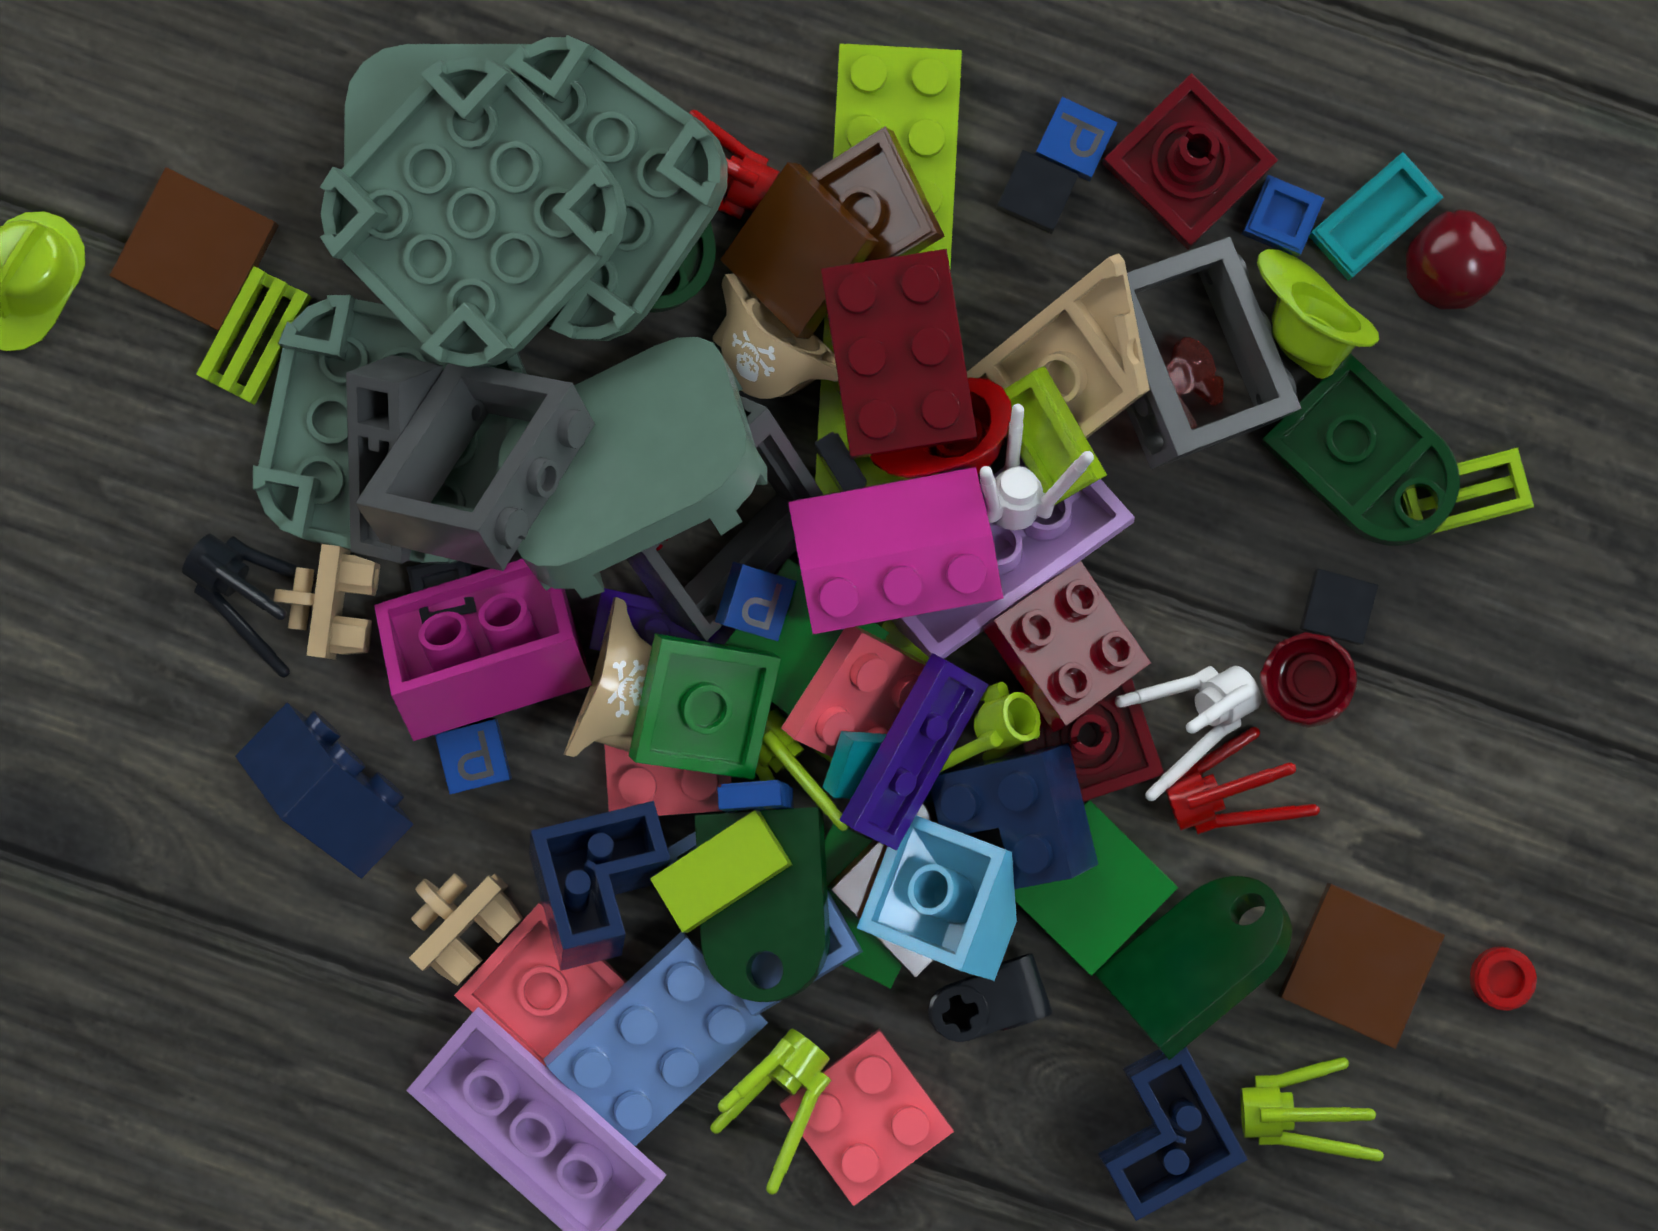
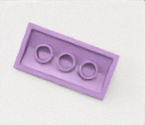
[892,456,1135,659]
[406,1007,666,1231]

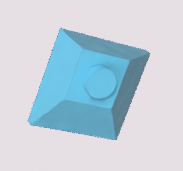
[857,816,1017,981]

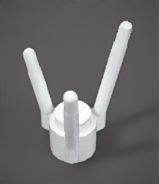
[979,404,1094,531]
[1114,666,1261,801]

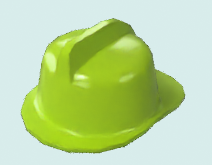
[0,211,85,351]
[1257,249,1379,379]

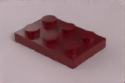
[821,249,977,459]

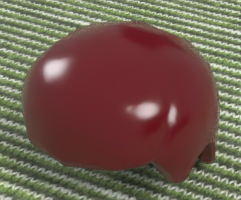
[1406,209,1507,309]
[1260,632,1357,728]

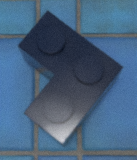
[235,702,414,879]
[930,743,1099,889]
[529,801,670,971]
[1098,1047,1248,1221]

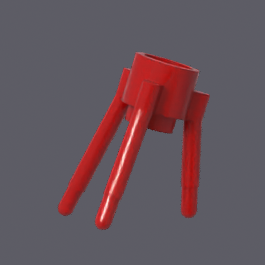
[689,110,780,220]
[1165,727,1320,835]

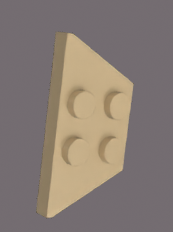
[967,253,1150,439]

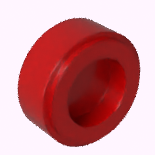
[1470,947,1537,1010]

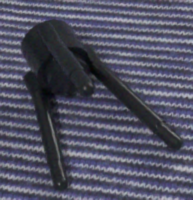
[182,533,317,678]

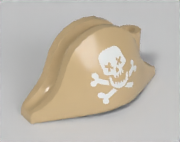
[712,274,838,399]
[563,597,652,757]

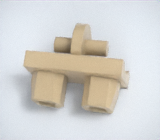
[274,544,380,660]
[409,873,524,986]

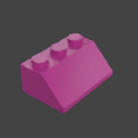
[788,467,1004,634]
[374,559,592,741]

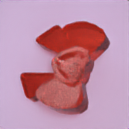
[1165,337,1224,429]

